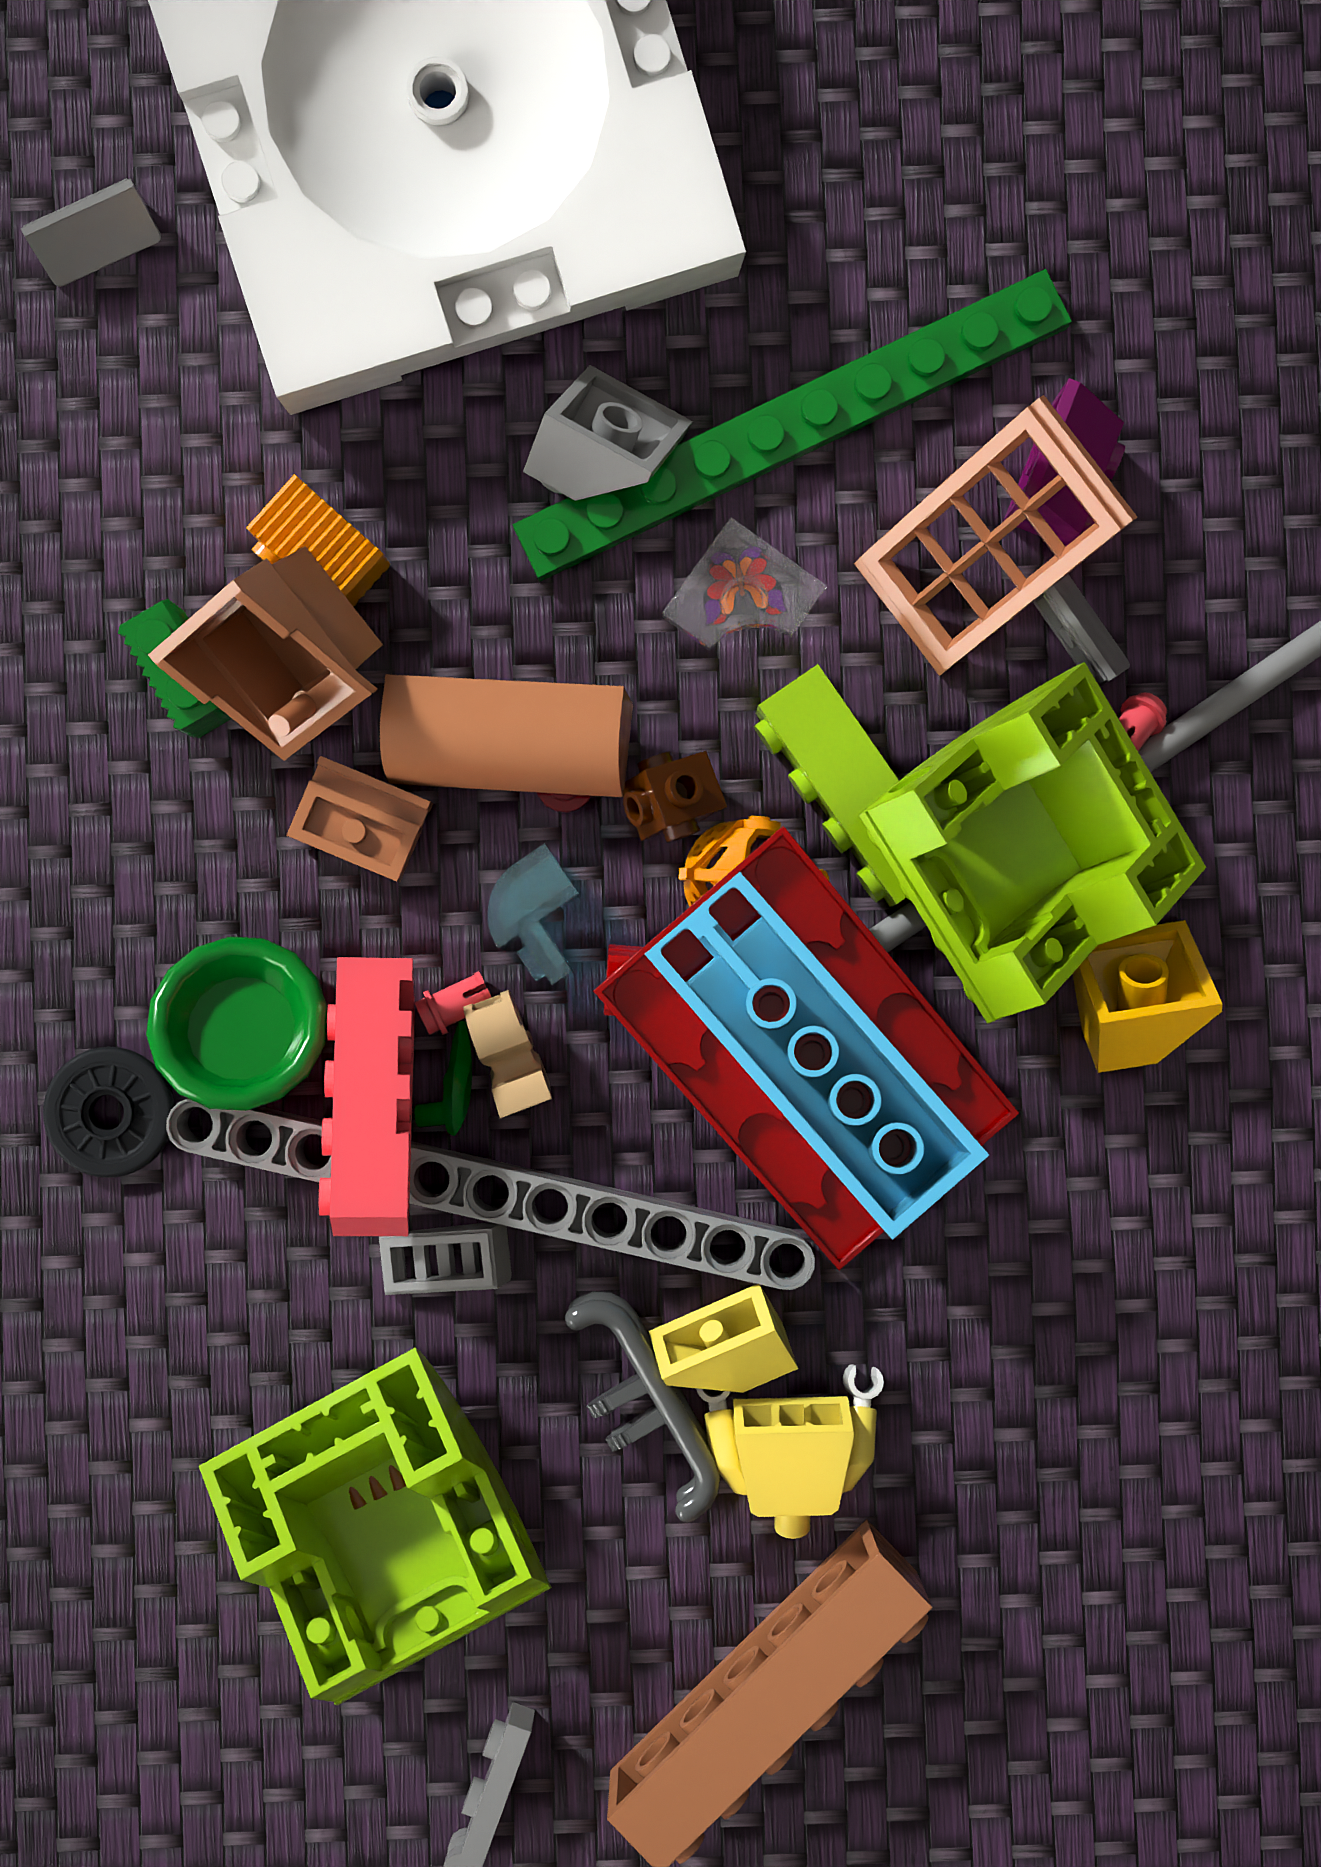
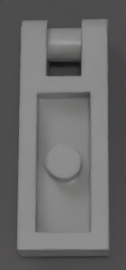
[444,1702,535,1867]

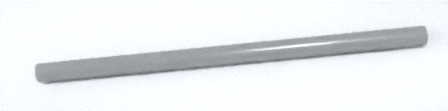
[869,620,1321,953]

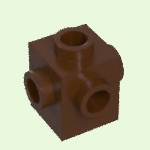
[623,751,727,843]

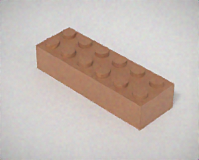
[607,1519,933,1867]

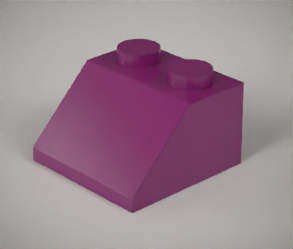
[1003,378,1125,546]

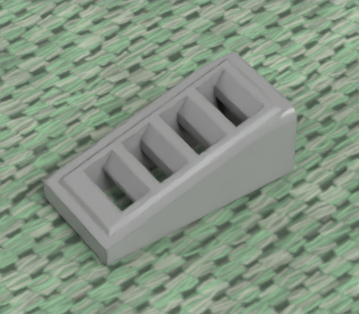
[379,1223,512,1295]

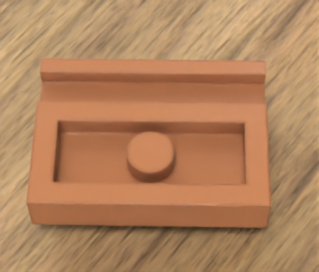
[286,756,433,883]

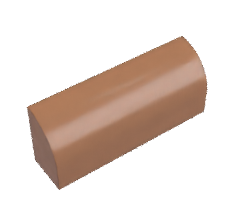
[380,674,633,798]

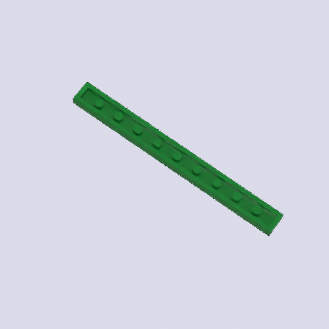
[512,269,1072,582]

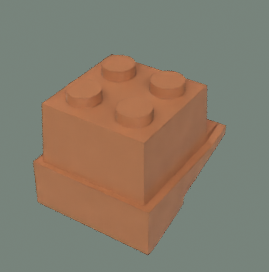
[148,546,383,761]

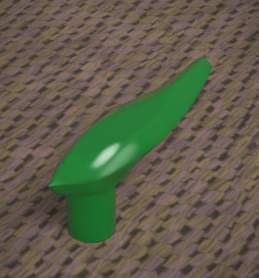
[414,1021,472,1136]

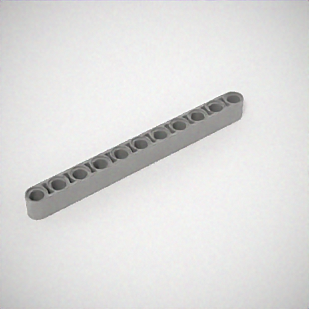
[166,1099,815,1290]

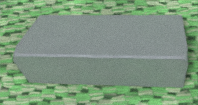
[21,178,161,287]
[1033,574,1130,687]

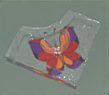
[662,518,827,651]

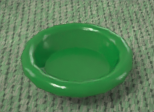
[146,936,328,1111]

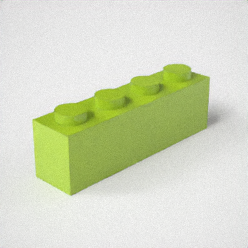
[754,664,906,907]

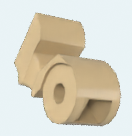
[463,990,552,1118]

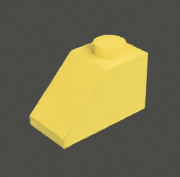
[649,1284,798,1393]

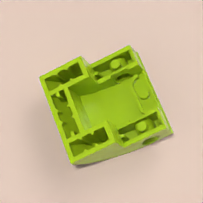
[859,662,1206,1024]
[199,1348,552,1705]

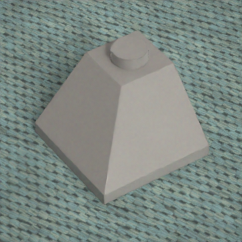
[523,365,693,501]

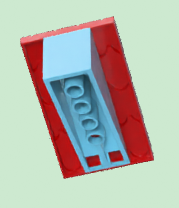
[593,826,1019,1270]

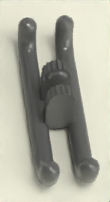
[565,1291,720,1523]

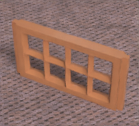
[854,395,1138,676]

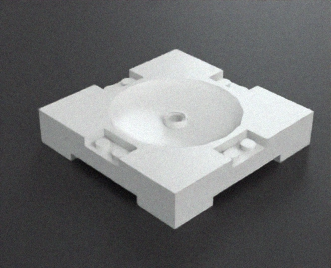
[148,0,746,415]

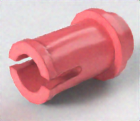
[1119,692,1167,752]
[414,971,491,1035]

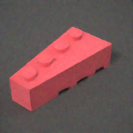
[319,957,415,1236]

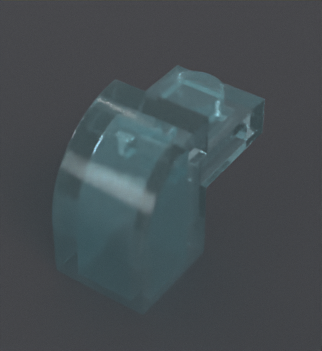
[488,843,581,985]

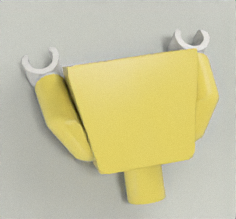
[696,1364,884,1539]

